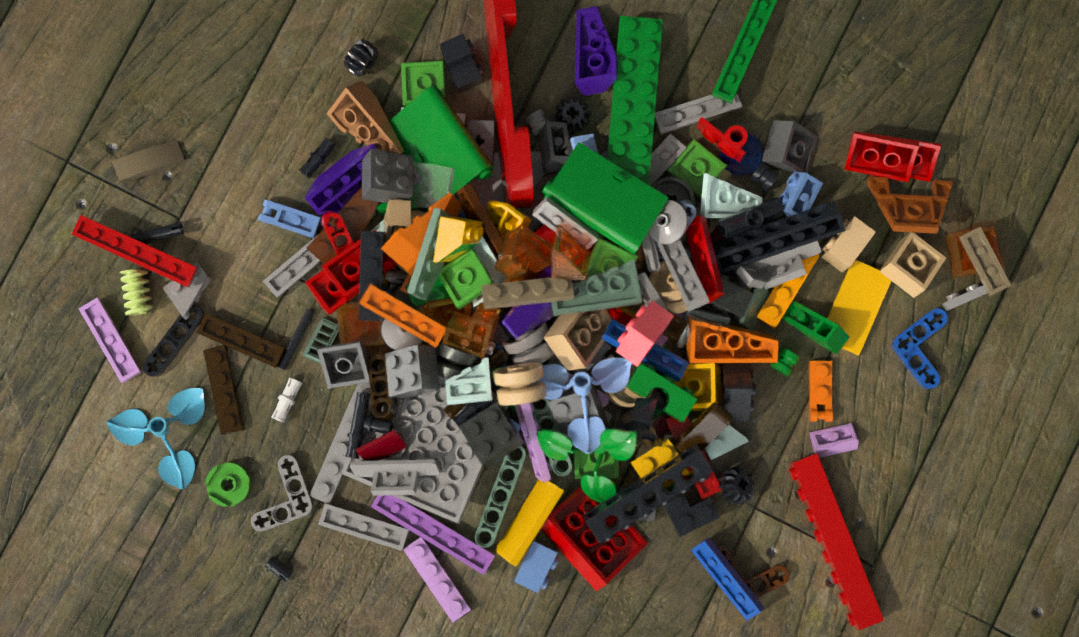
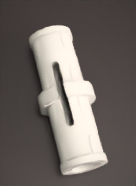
[271,378,302,423]

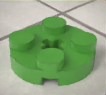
[206,463,251,506]

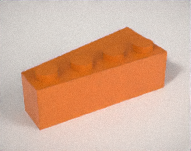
[686,315,778,363]

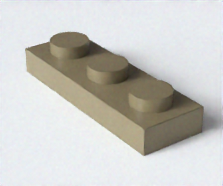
[959,227,1011,296]

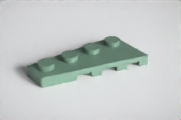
[407,208,453,300]
[551,259,642,316]

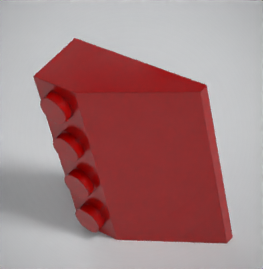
[541,486,648,592]

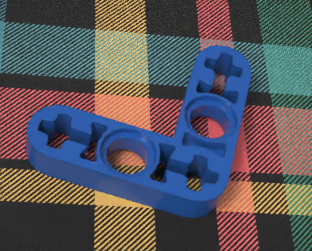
[892,308,948,389]

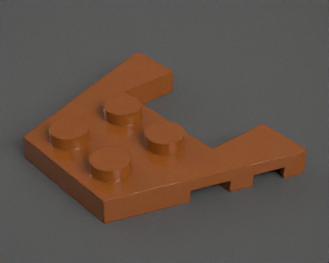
[867,176,953,234]

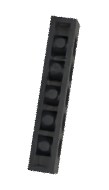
[712,201,846,274]
[583,444,713,543]

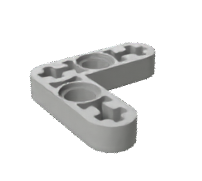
[251,455,313,532]

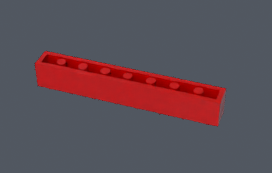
[788,453,884,630]

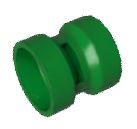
[770,347,800,377]

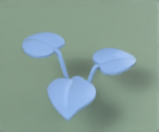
[539,358,632,453]

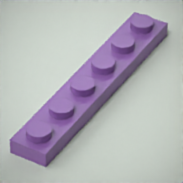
[371,495,496,575]

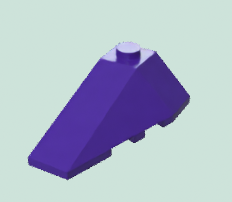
[575,6,618,96]
[502,259,575,339]

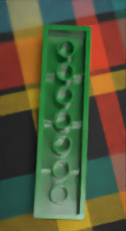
[607,16,663,185]

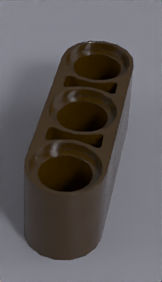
[368,354,398,420]
[674,401,733,453]

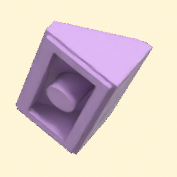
[810,423,859,458]

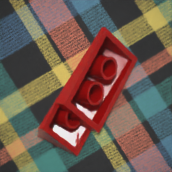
[844,131,941,182]
[305,229,397,315]

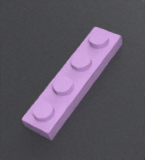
[78,297,142,383]
[515,402,551,483]
[403,537,471,623]

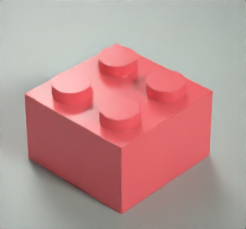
[616,300,674,367]

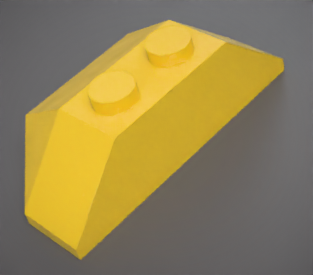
[486,200,532,258]

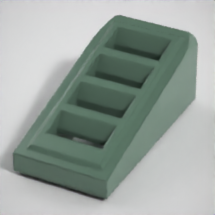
[302,318,342,364]

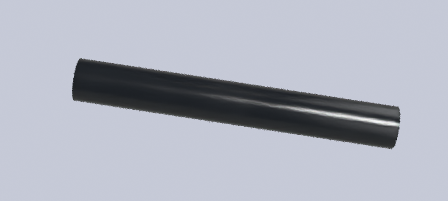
[277,309,315,370]

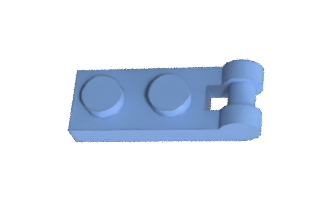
[257,200,321,238]

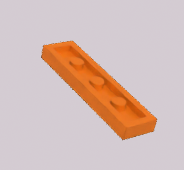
[359,284,447,347]

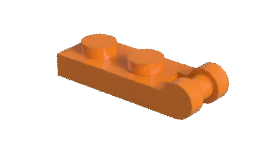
[809,361,833,422]

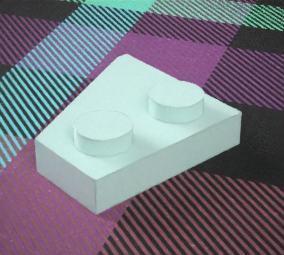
[691,418,749,460]

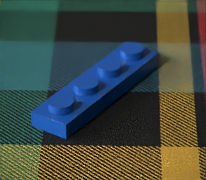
[601,319,689,382]
[691,537,765,621]

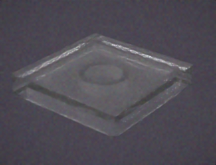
[408,161,455,209]

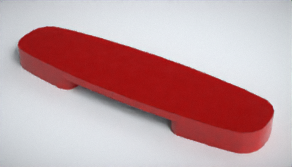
[484,0,533,209]

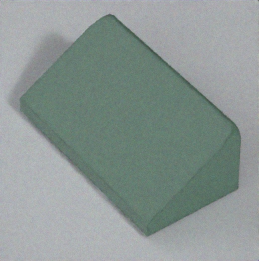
[737,287,769,330]

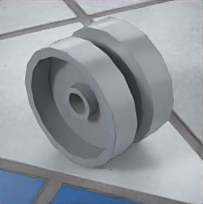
[502,322,555,365]

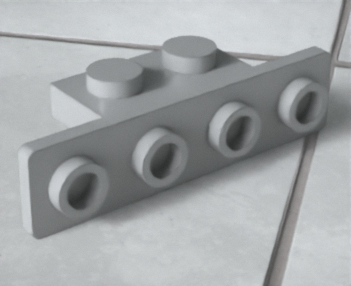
[734,241,822,290]
[350,458,441,496]

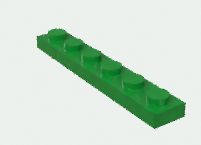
[712,0,778,104]

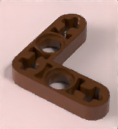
[716,545,789,598]

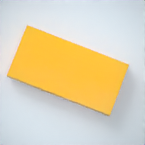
[827,260,891,356]
[494,480,564,567]

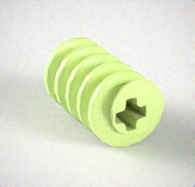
[120,269,153,316]

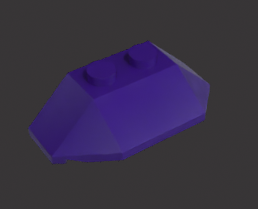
[304,144,378,215]

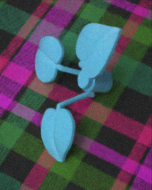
[107,388,205,489]

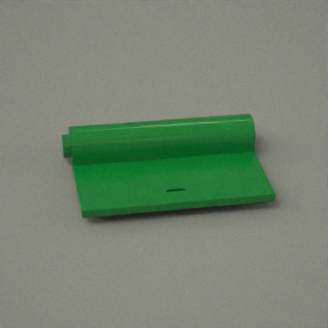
[389,85,494,201]
[542,142,669,254]

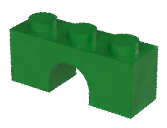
[625,362,697,422]

